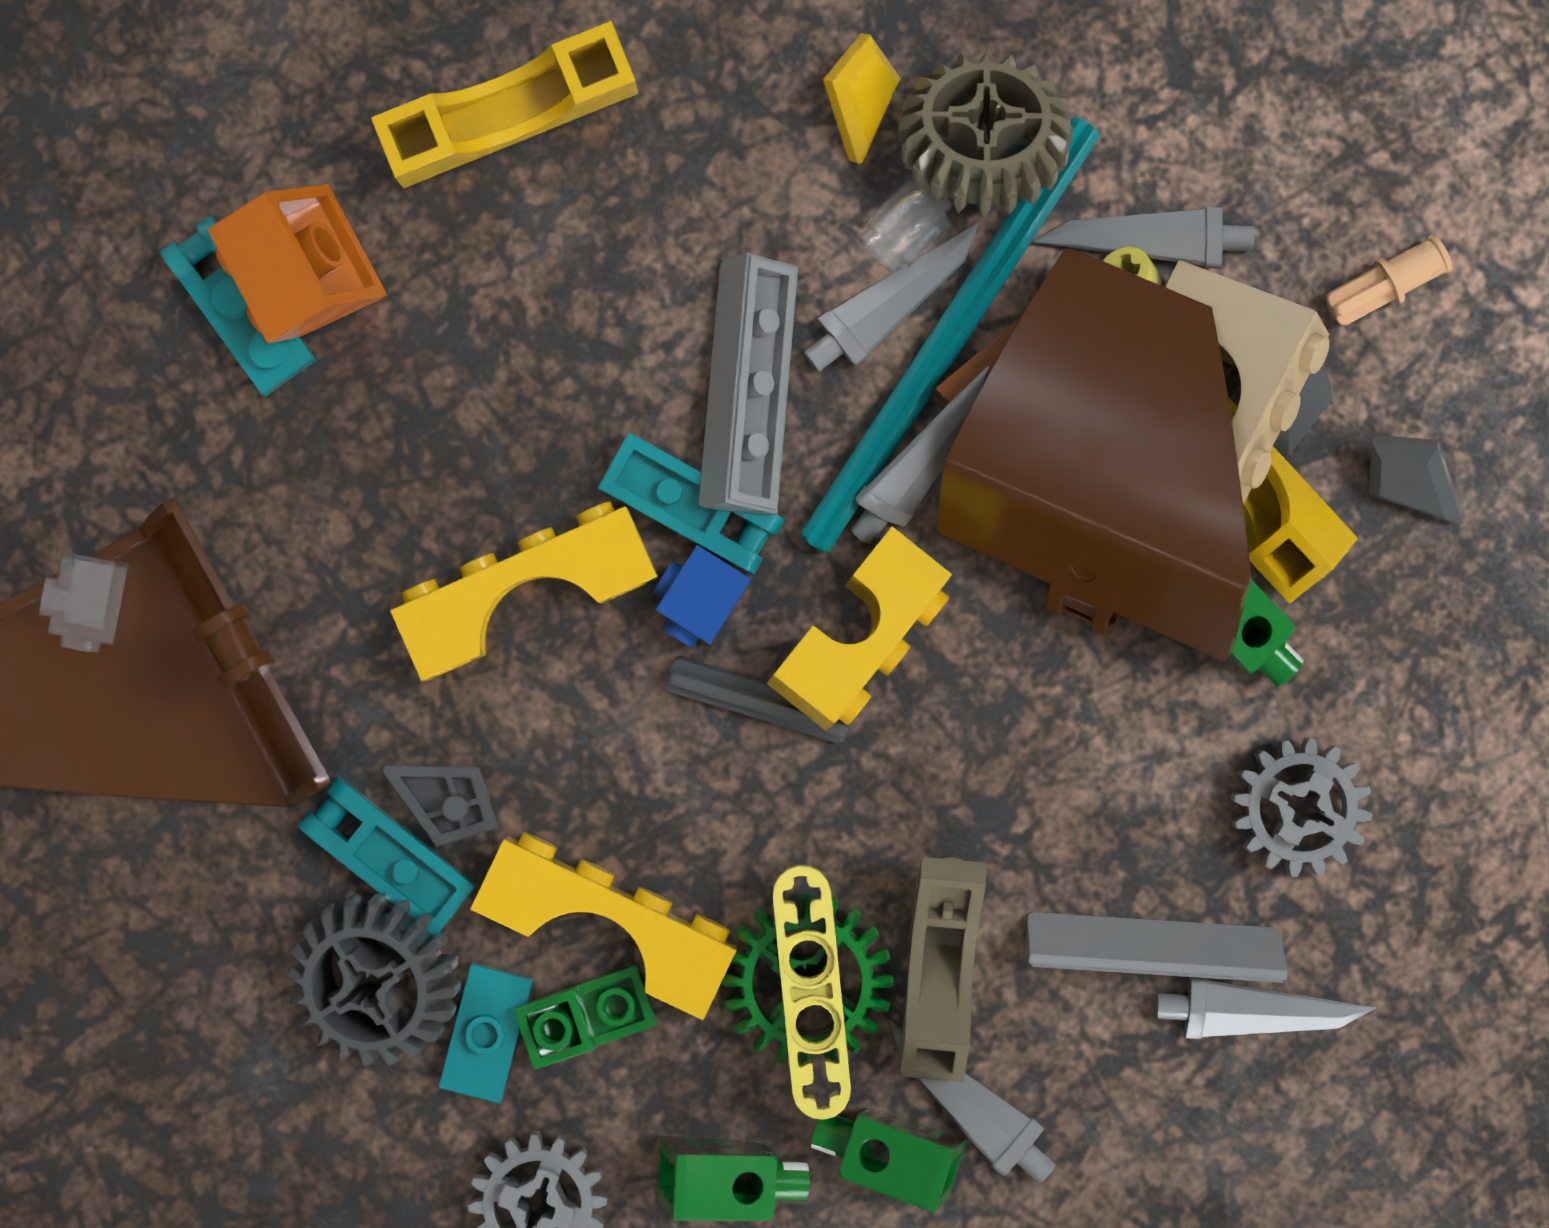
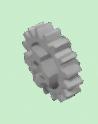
[1230,738,1373,877]
[468,1131,609,1228]

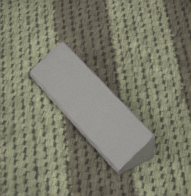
[699,253,798,515]
[1024,912,1287,983]

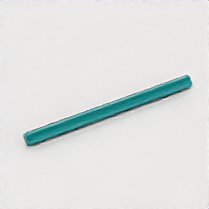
[801,117,1100,553]

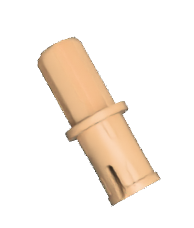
[1326,235,1453,326]

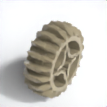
[898,51,1073,217]

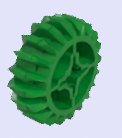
[721,893,894,1064]

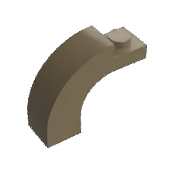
[899,857,987,1082]

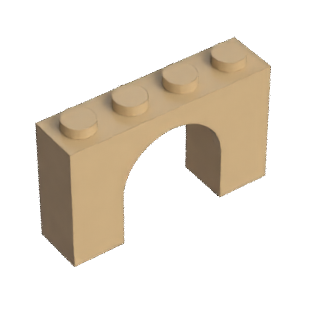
[1165,260,1329,504]

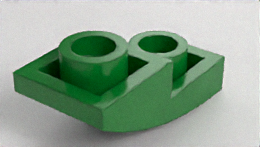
[513,962,659,1070]

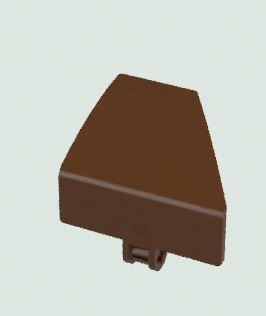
[936,248,1251,661]
[0,498,330,807]

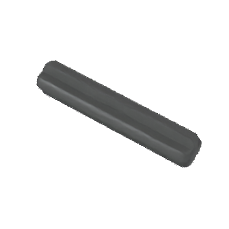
[667,656,850,743]

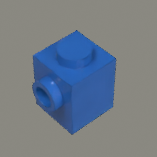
[653,545,752,649]

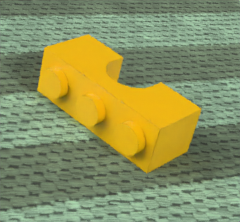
[766,527,952,731]

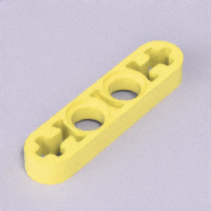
[773,864,851,1120]

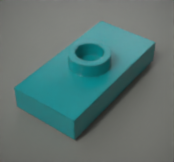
[438,962,534,1104]

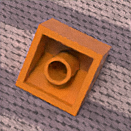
[207,184,387,344]

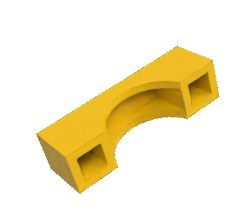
[371,21,639,189]
[1228,397,1358,604]
[390,501,659,681]
[470,832,737,1020]

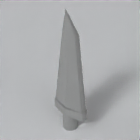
[1032,207,1255,269]
[803,222,980,372]
[851,366,989,544]
[1154,977,1376,1039]
[887,1017,1056,1184]

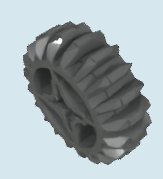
[286,892,462,1067]

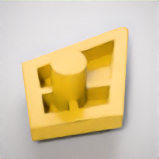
[823,33,901,164]

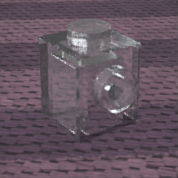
[39,552,129,652]

